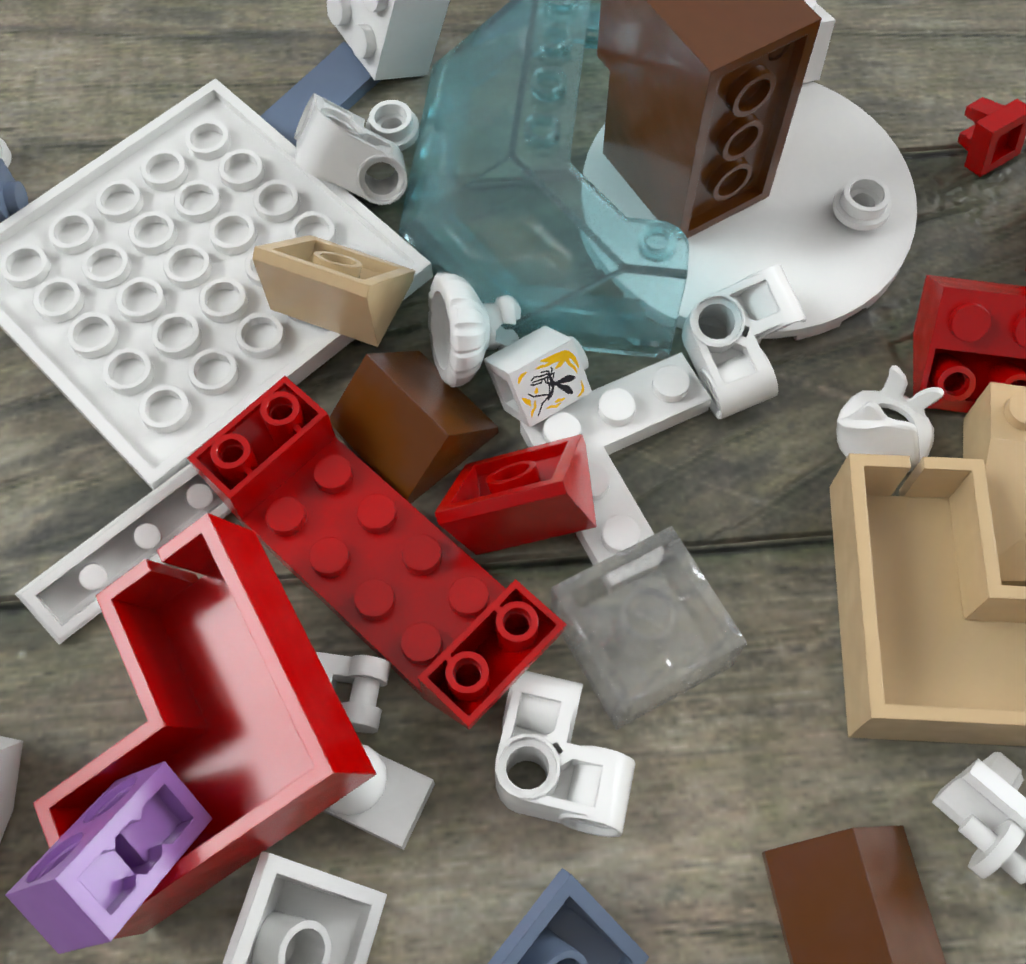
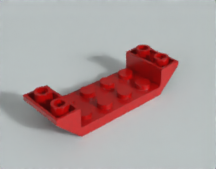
[187,376,567,730]

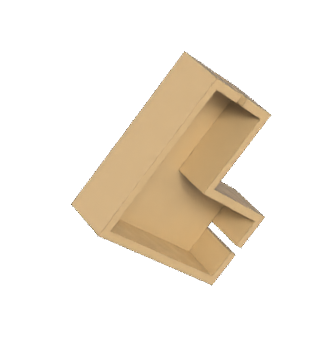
[829,453,1026,746]

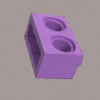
[5,761,213,954]

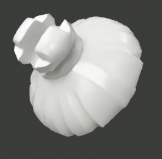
[428,273,521,387]

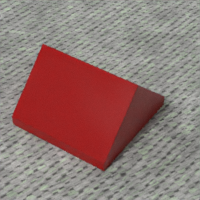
[434,434,597,555]

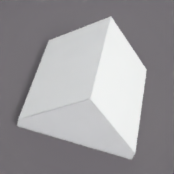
[222,852,387,964]

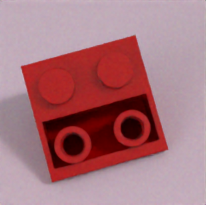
[913,275,1026,413]

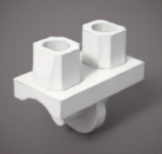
[932,752,1026,884]

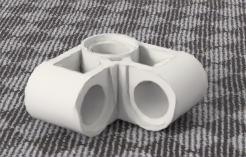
[294,93,407,205]
[682,264,806,419]
[495,671,635,837]

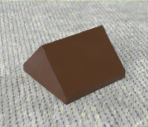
[329,351,499,504]
[762,825,946,964]

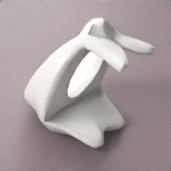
[836,365,944,472]

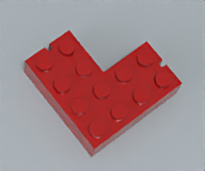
[33,513,377,939]

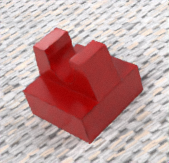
[957,97,1026,177]

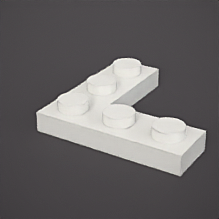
[520,352,711,586]

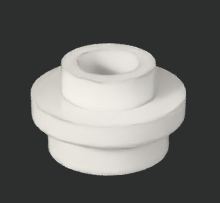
[365,100,420,151]
[832,175,892,231]

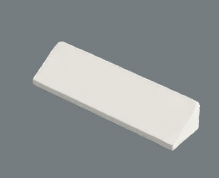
[15,463,231,644]

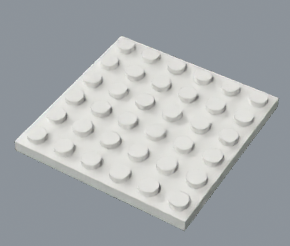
[0,78,433,490]

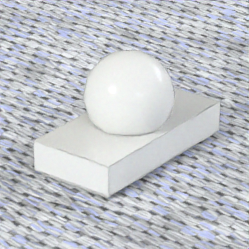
[323,744,435,850]

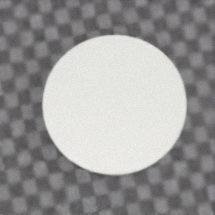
[581,81,917,344]

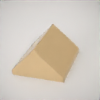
[252,235,415,347]

